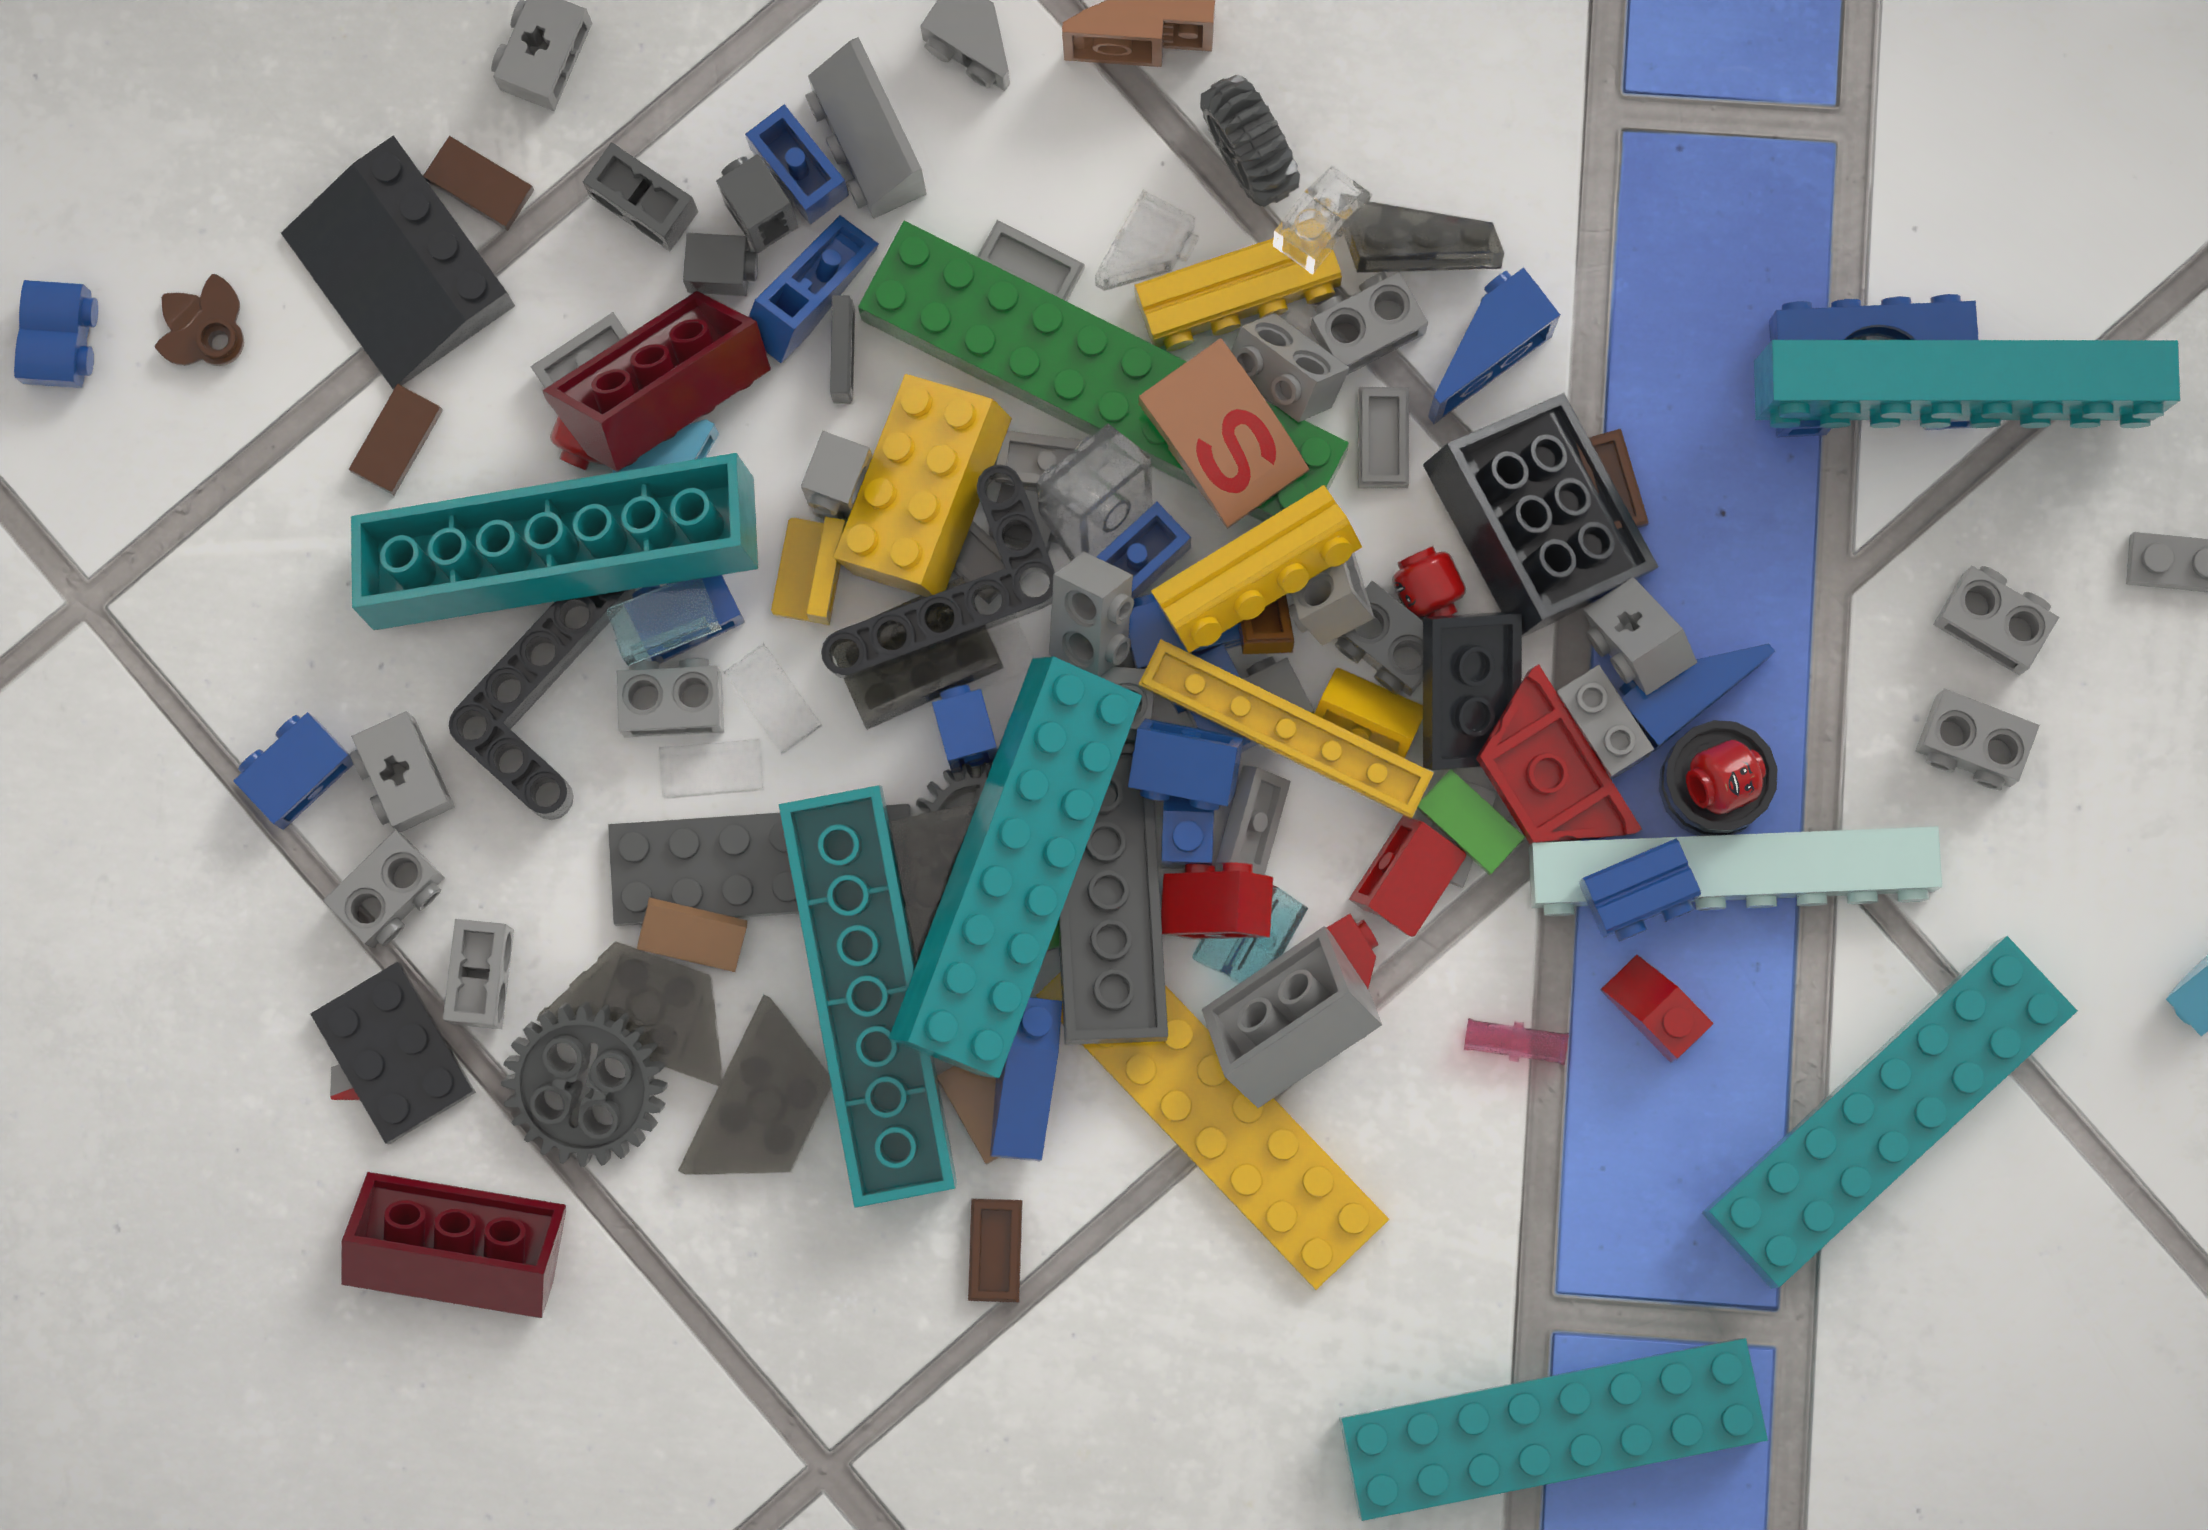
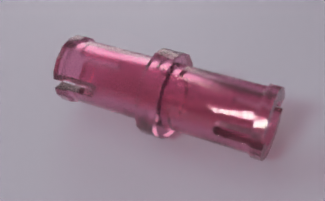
[1464,1018,1569,1065]

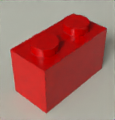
[1161,862,1273,940]

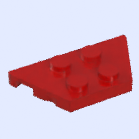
[1476,664,1642,844]

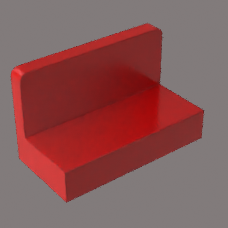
[1349,816,1466,937]

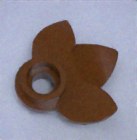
[155,274,244,366]

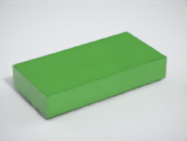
[1417,769,1525,875]

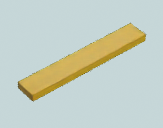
[1138,639,1434,819]

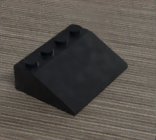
[281,135,515,390]
[1423,393,1659,637]

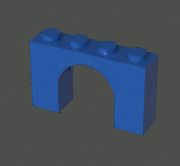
[1769,294,1979,438]

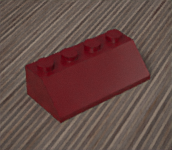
[542,291,771,471]
[341,1172,566,1318]

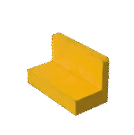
[771,516,846,625]
[1314,668,1423,758]

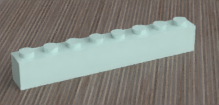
[1528,826,1942,916]

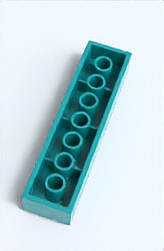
[1754,340,2180,428]
[351,453,758,630]
[888,656,1142,1078]
[778,785,958,1208]
[1702,936,2078,1289]
[1339,1338,1768,1521]

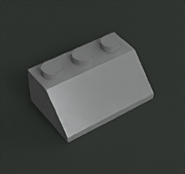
[805,37,927,219]
[1202,926,1382,1108]

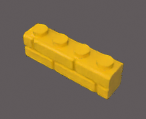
[1134,222,1342,351]
[1151,485,1362,653]

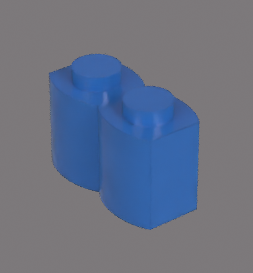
[14,280,98,388]

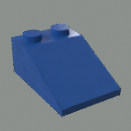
[1428,267,1561,424]

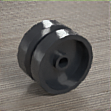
[1659,720,1778,836]

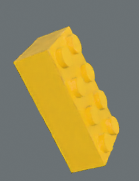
[833,374,1012,597]

